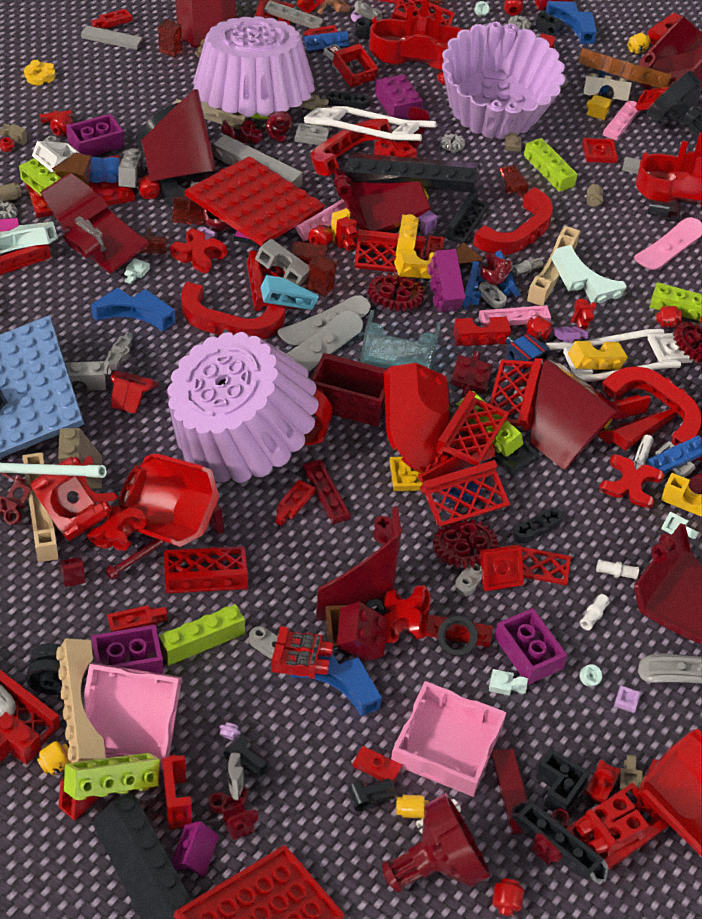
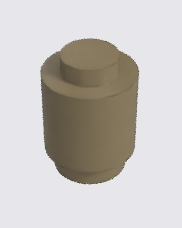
[0,183,22,203]
[587,184,603,207]

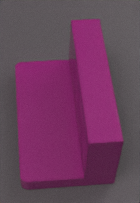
[171,821,219,877]

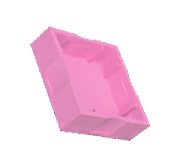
[84,663,182,769]
[391,681,506,797]

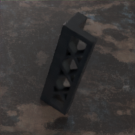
[446,190,489,244]

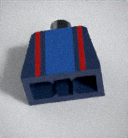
[506,334,550,373]

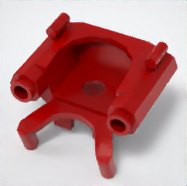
[31,456,118,541]

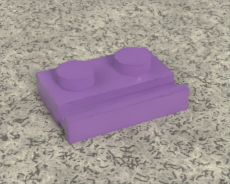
[551,326,588,343]

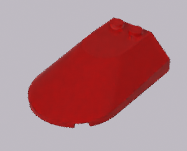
[384,363,451,474]
[118,454,219,547]
[638,729,702,857]

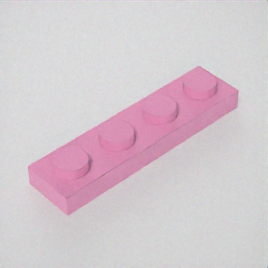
[603,100,641,141]
[295,199,347,242]
[479,305,551,327]

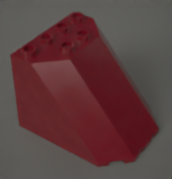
[175,0,237,48]
[639,15,702,90]

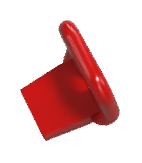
[111,371,159,414]

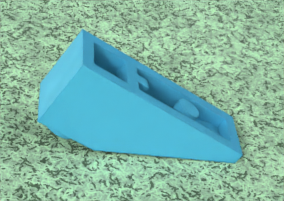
[260,275,319,310]

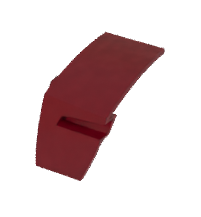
[40,173,149,274]

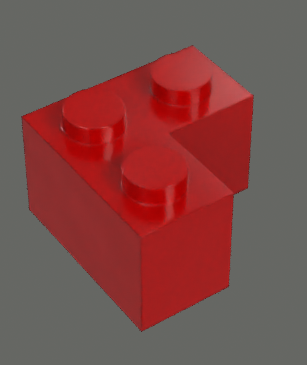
[0,712,42,765]

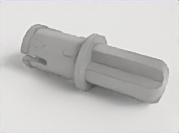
[511,258,543,276]

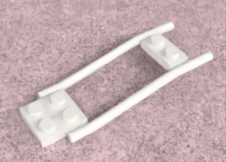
[304,106,436,141]
[545,329,693,382]

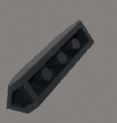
[511,801,608,882]

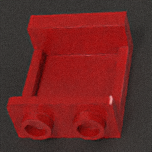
[162,755,192,830]

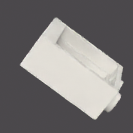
[32,141,79,172]

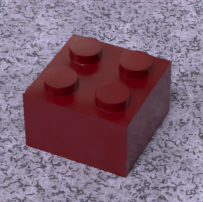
[337,601,387,662]

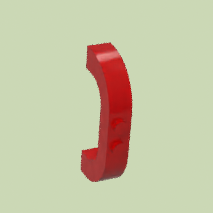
[310,119,392,176]
[473,187,553,255]
[181,281,286,340]
[602,367,701,446]

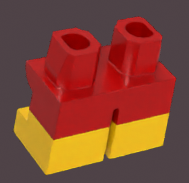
[331,209,358,251]

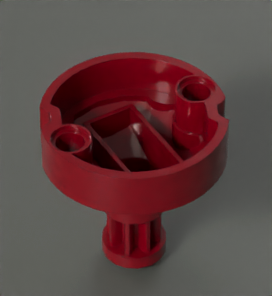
[381,793,491,893]

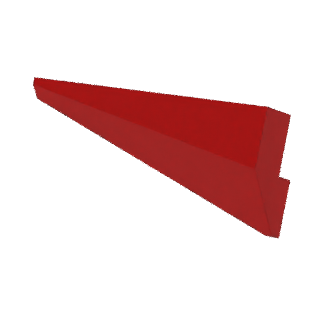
[596,408,678,451]
[418,429,496,483]

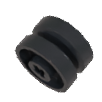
[26,643,62,695]

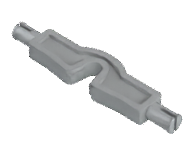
[103,332,133,375]

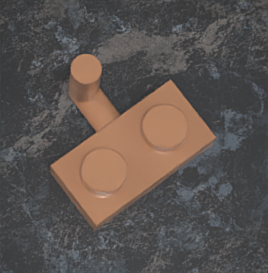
[317,0,351,14]

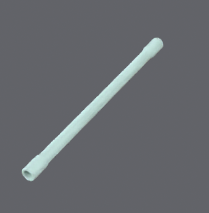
[0,463,107,478]

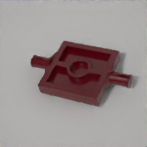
[450,351,493,398]

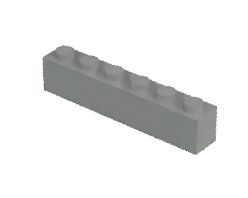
[213,135,303,188]

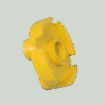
[24,60,55,85]

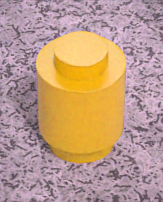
[396,795,429,819]

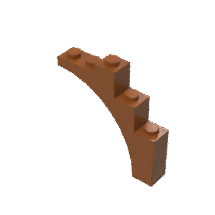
[578,47,671,88]

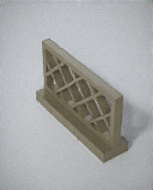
[175,99,247,130]

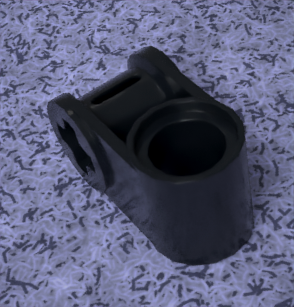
[535,12,564,36]

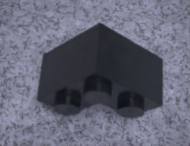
[536,749,590,812]

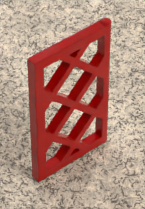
[511,545,572,586]

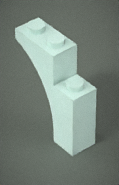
[0,222,58,254]
[551,245,626,303]

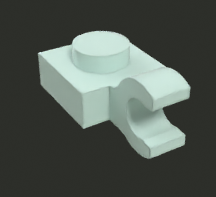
[125,258,150,284]
[661,512,699,539]
[489,669,528,695]

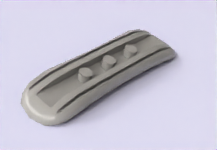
[278,295,371,347]
[286,310,363,373]
[638,653,702,683]

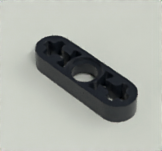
[325,91,370,109]
[513,508,563,544]

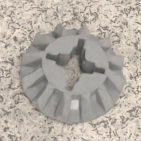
[508,15,531,30]
[440,133,465,151]
[0,201,18,219]

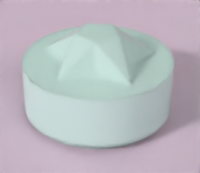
[474,1,490,17]
[580,664,602,687]

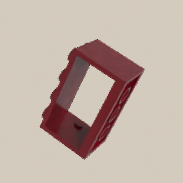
[311,352,387,427]

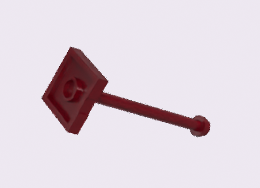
[105,504,225,580]

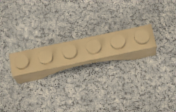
[527,226,580,306]
[23,453,58,562]
[56,639,106,763]

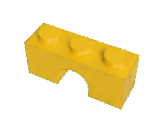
[396,214,419,256]
[394,249,434,279]
[568,341,628,370]
[661,473,702,517]

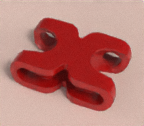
[169,228,228,273]
[599,455,665,509]
[86,506,150,551]
[384,585,431,644]

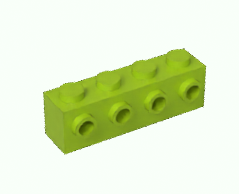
[524,138,577,192]
[19,158,61,196]
[649,282,702,322]
[456,391,523,457]
[159,604,245,666]
[64,753,160,800]

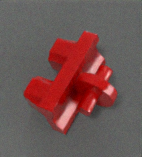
[571,299,597,330]
[584,760,621,804]

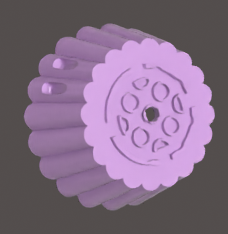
[193,16,315,117]
[442,22,565,139]
[167,332,319,483]

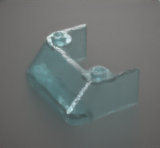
[360,310,441,370]

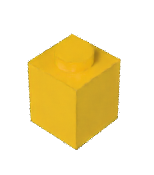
[586,94,611,120]

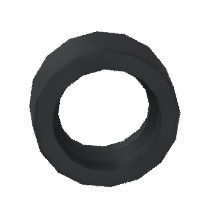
[438,616,478,656]

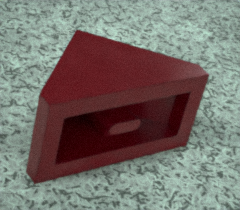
[59,557,86,587]

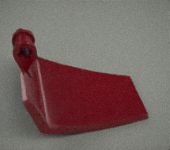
[141,89,217,181]
[333,168,431,232]
[530,360,627,470]
[316,506,402,621]
[634,523,702,644]

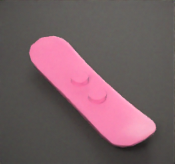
[634,218,702,270]

